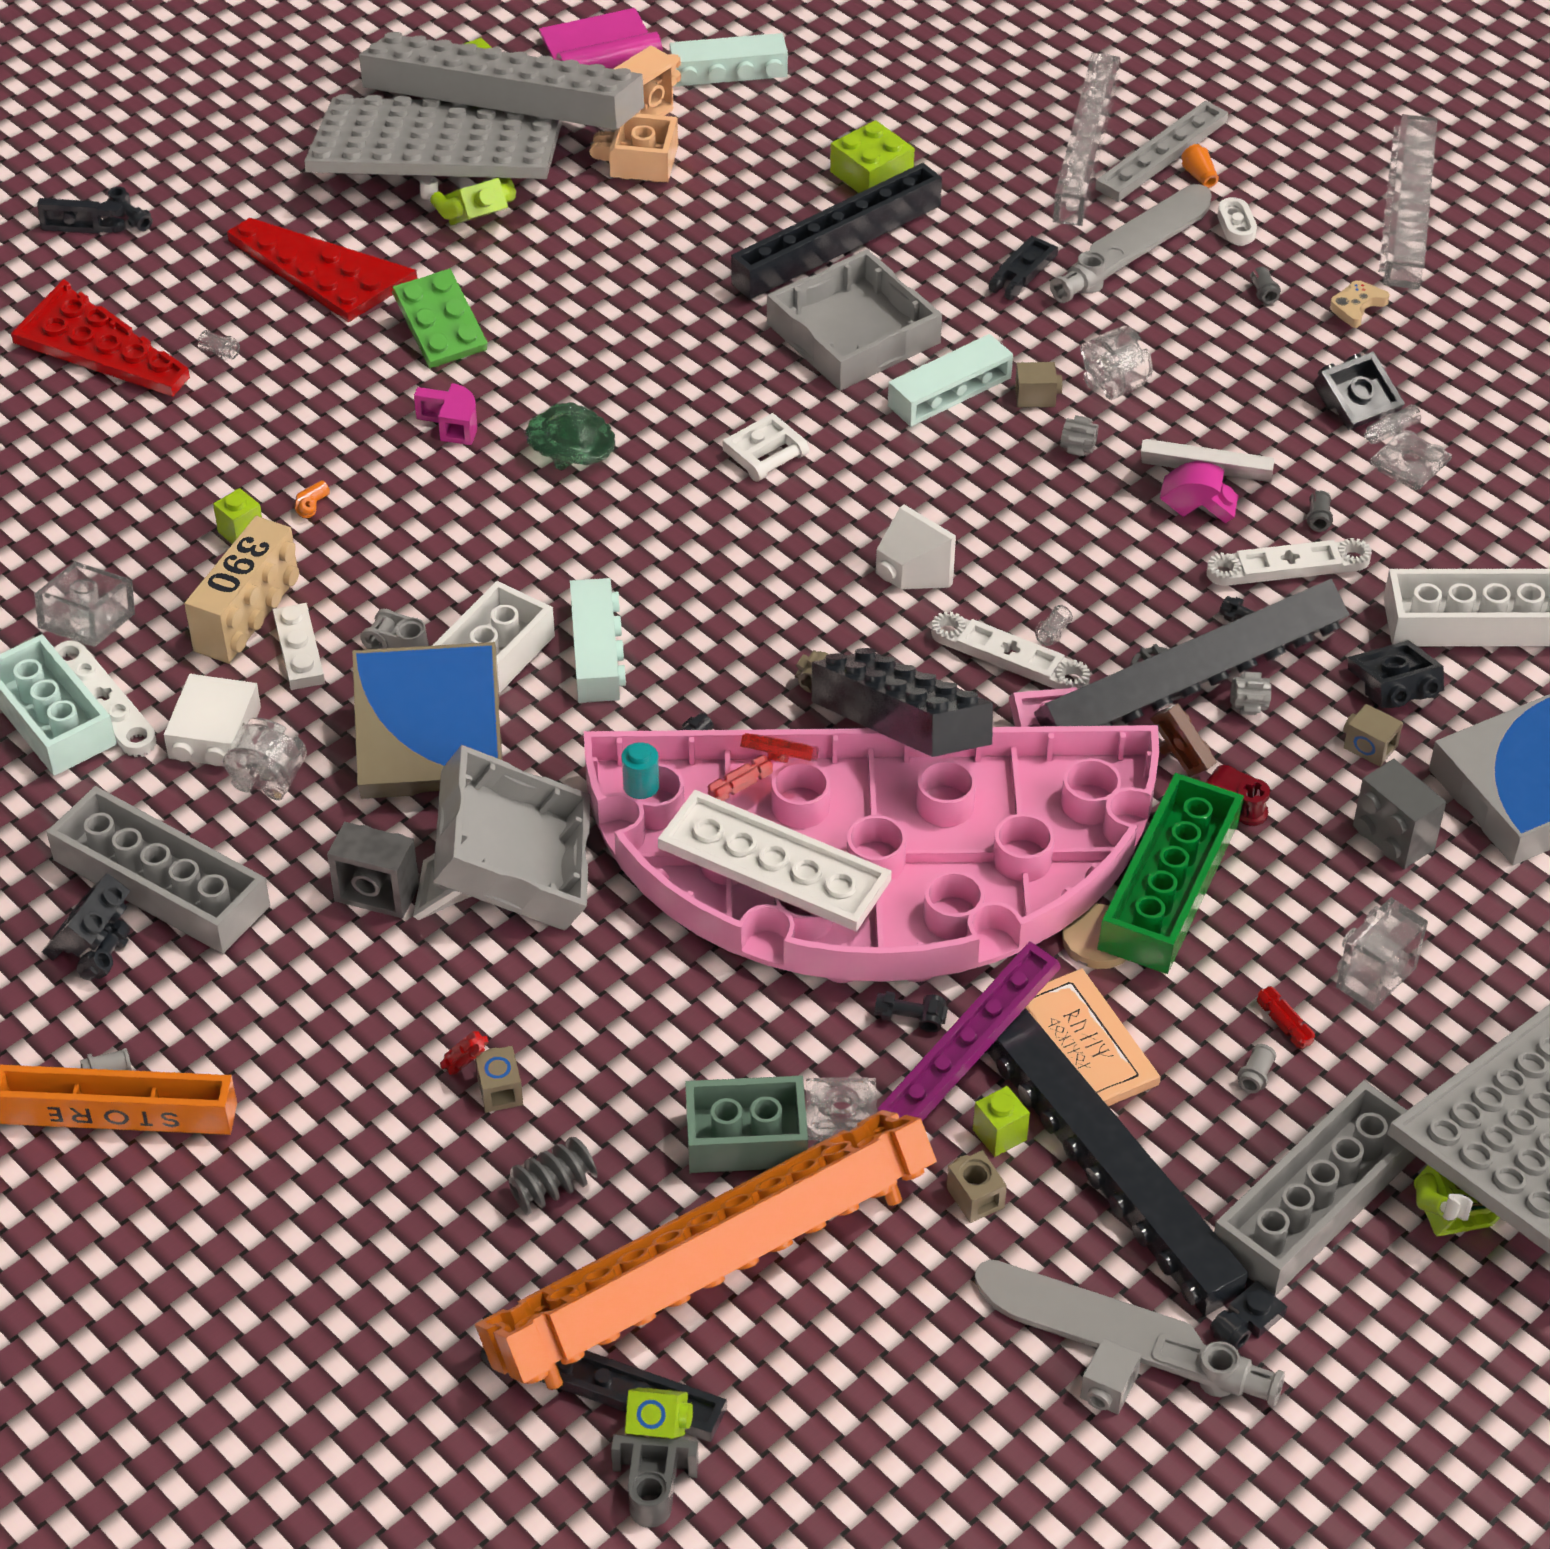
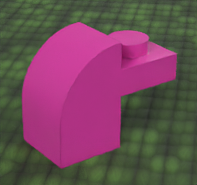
[414,383,478,445]
[1160,461,1239,523]

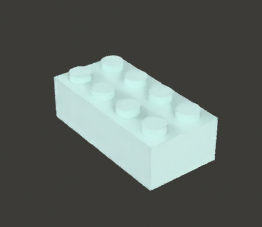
[0,634,117,776]

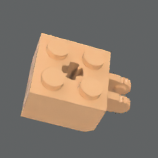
[614,46,681,116]
[589,114,678,182]

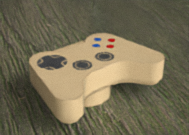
[1330,280,1390,328]

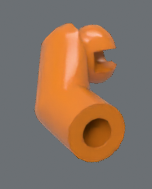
[295,480,330,518]

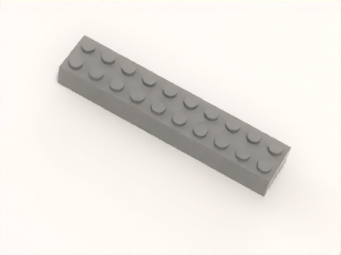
[359,32,644,130]

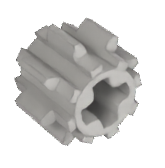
[1060,415,1099,456]
[1230,672,1271,715]

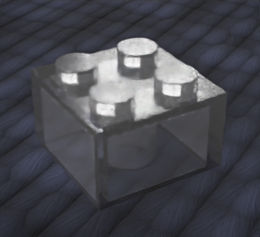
[34,561,135,647]
[1336,897,1428,1011]

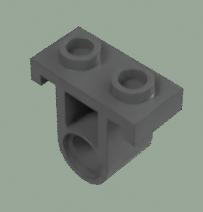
[611,1434,699,1528]

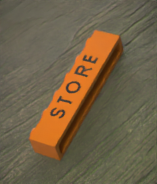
[0,1065,237,1135]

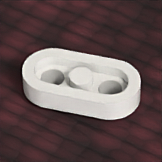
[1217,198,1257,246]

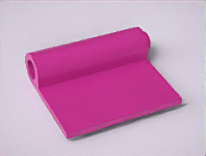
[539,8,663,69]

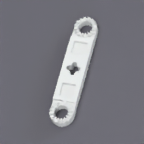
[1207,538,1372,586]
[931,611,1090,689]
[54,641,156,757]

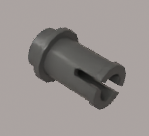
[1250,267,1281,304]
[1307,490,1333,532]

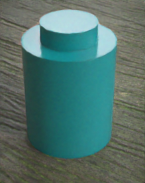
[621,742,659,799]

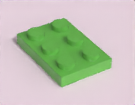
[392,268,488,369]

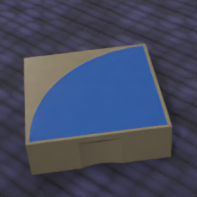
[352,642,503,799]

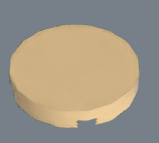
[1062,904,1126,969]

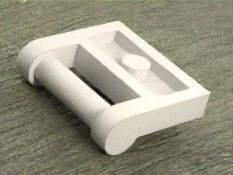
[723,413,810,482]

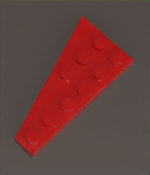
[227,218,418,323]
[11,279,190,397]

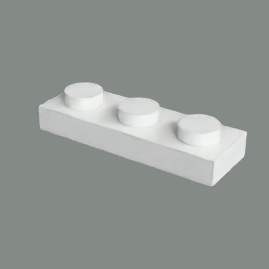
[273,603,325,690]

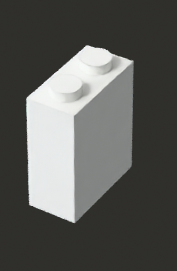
[164,674,261,768]

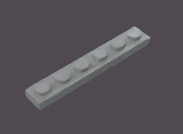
[1095,100,1229,202]

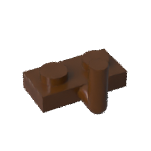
[1150,703,1217,777]

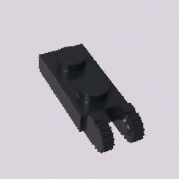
[37,198,126,234]
[988,236,1058,301]

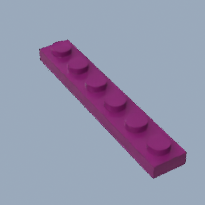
[877,941,1061,1121]

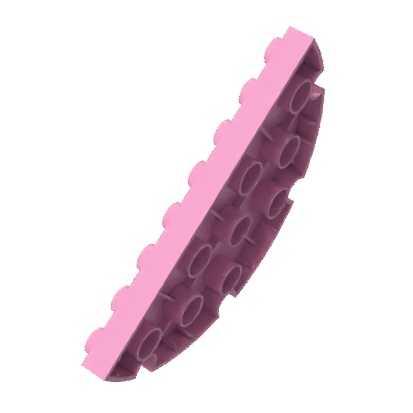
[583,725,1159,983]

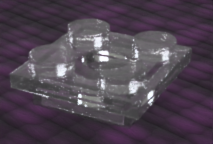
[1370,429,1452,491]
[806,1077,877,1141]

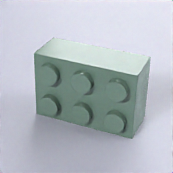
[685,1076,808,1173]

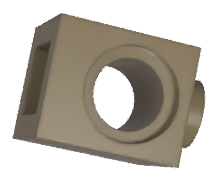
[946,1150,1007,1223]

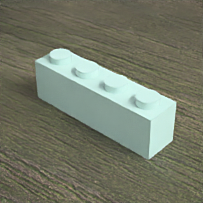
[669,33,788,87]
[888,334,1013,427]
[570,578,626,703]

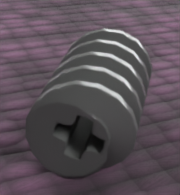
[508,1137,598,1215]

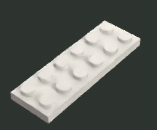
[658,790,892,932]

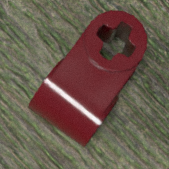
[1205,764,1270,826]

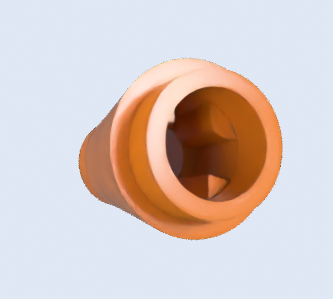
[1181,144,1219,188]

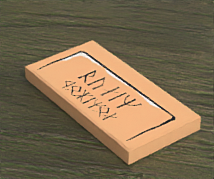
[1025,968,1161,1106]

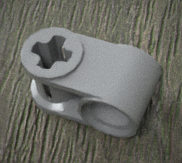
[360,609,429,649]

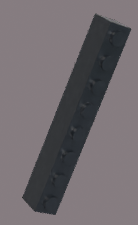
[731,163,942,299]

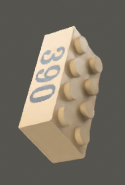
[184,516,299,664]

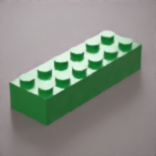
[1097,772,1244,974]

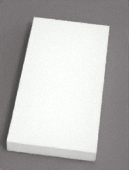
[1141,439,1275,482]

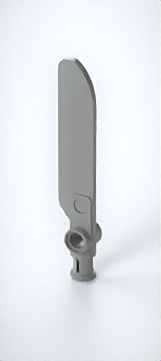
[1050,184,1212,303]
[975,1260,1285,1407]

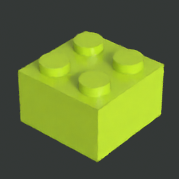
[830,120,915,193]

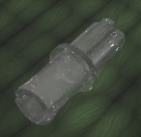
[1364,404,1421,444]

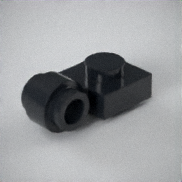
[1210,1281,1287,1350]

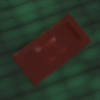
[740,733,819,763]

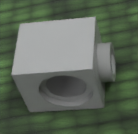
[1080,1338,1142,1415]

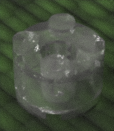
[1080,325,1153,400]
[223,718,307,801]

